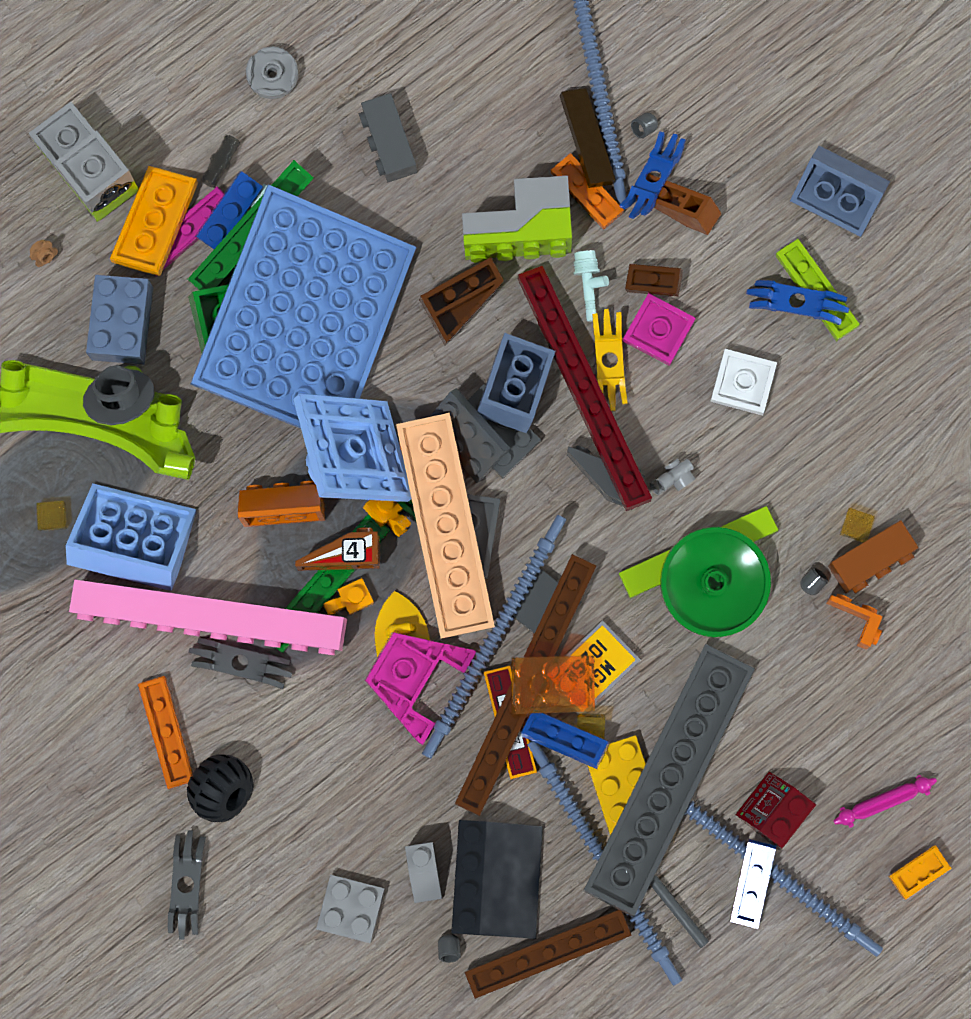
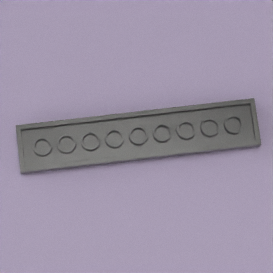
[583,644,755,917]

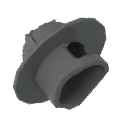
[83,365,154,425]

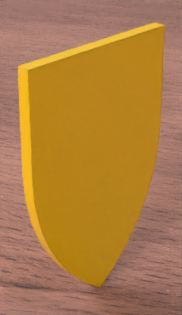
[375,591,430,657]

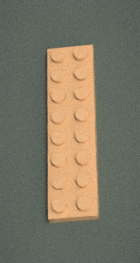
[396,413,495,639]

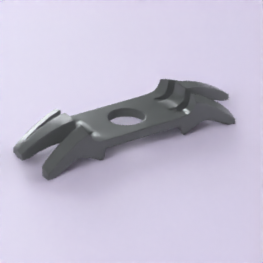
[188,638,292,689]
[168,830,206,940]

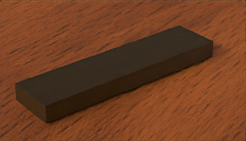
[560,88,616,188]

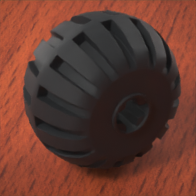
[187,754,254,822]

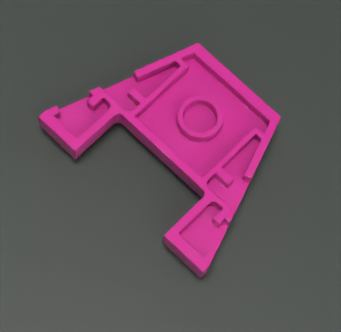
[364,633,476,745]

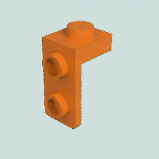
[826,594,883,650]

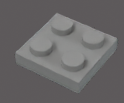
[316,875,385,943]

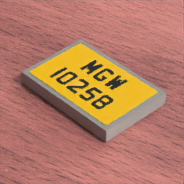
[544,620,640,717]

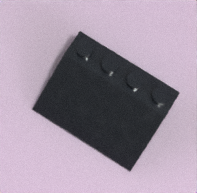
[451,820,543,939]

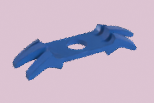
[619,131,686,219]
[746,280,849,325]

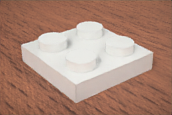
[711,349,777,416]

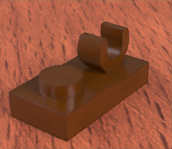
[625,264,683,297]

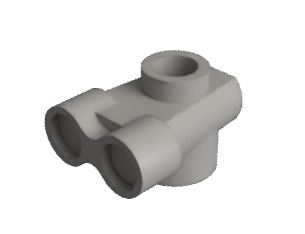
[650,459,696,495]

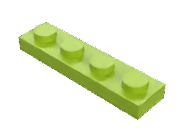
[775,239,860,342]

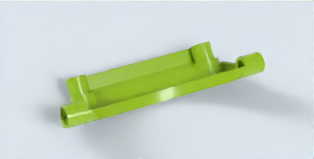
[0,360,195,480]

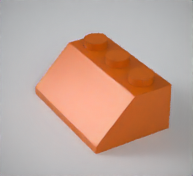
[238,481,325,527]

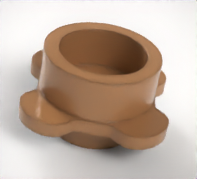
[29,240,58,267]

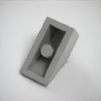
[405,842,442,903]

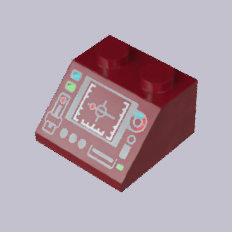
[735,772,816,850]

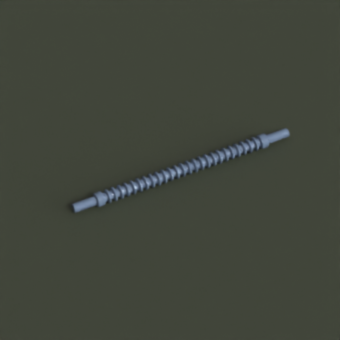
[573,0,627,205]
[422,515,566,759]
[527,741,682,986]
[684,801,883,957]

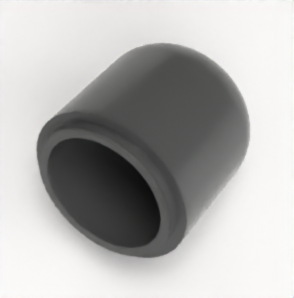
[631,113,658,138]
[800,567,828,595]
[438,934,461,963]

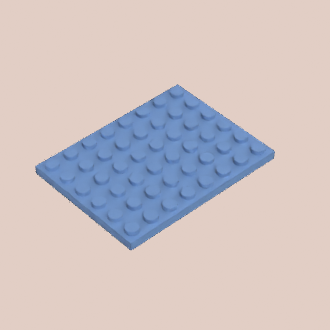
[190,184,416,429]

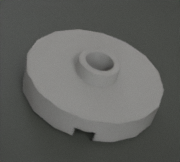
[246,46,299,99]

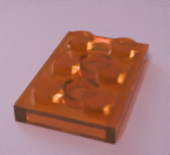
[512,655,595,714]

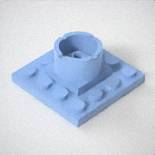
[293,394,412,502]

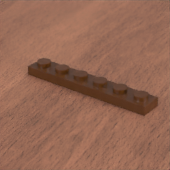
[465,910,632,999]

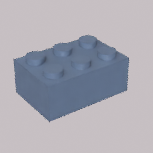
[86,275,153,365]
[477,333,555,433]

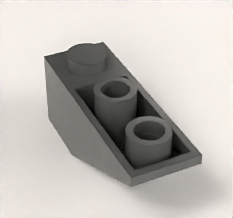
[567,446,645,510]

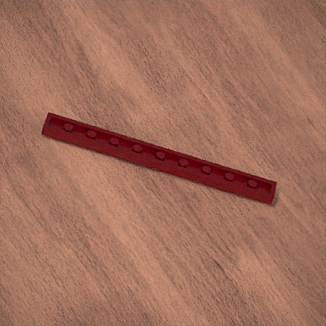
[517,266,652,511]

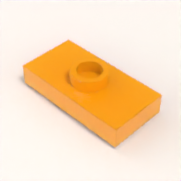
[888,845,952,900]

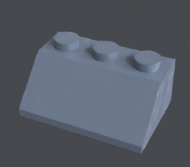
[790,146,890,237]

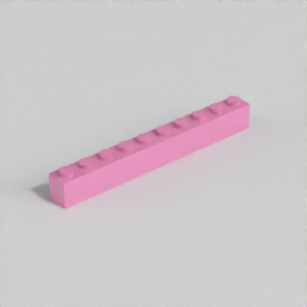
[69,580,347,656]

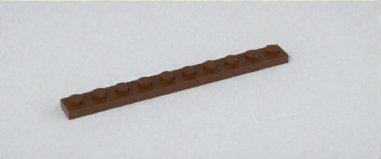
[455,554,597,816]

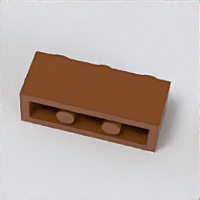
[828,520,919,594]

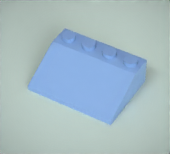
[66,483,196,591]

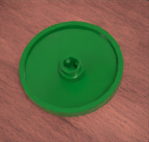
[660,527,771,637]

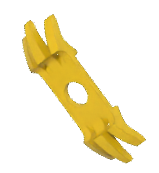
[592,309,628,411]

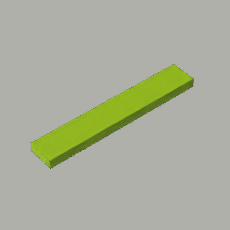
[618,506,778,599]

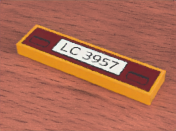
[484,666,537,780]

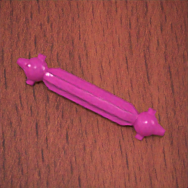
[833,775,937,828]

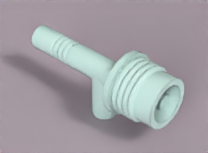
[574,250,609,322]

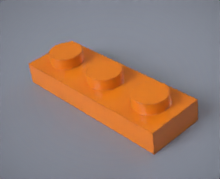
[551,153,624,230]

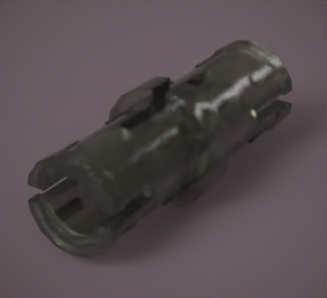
[200,134,240,188]

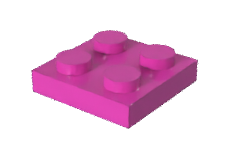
[623,293,696,366]

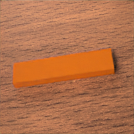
[138,676,193,789]

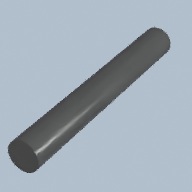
[650,875,709,948]

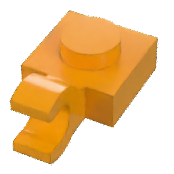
[363,500,411,537]
[324,578,374,615]

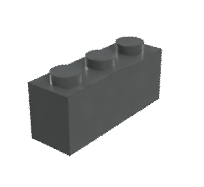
[358,93,417,183]

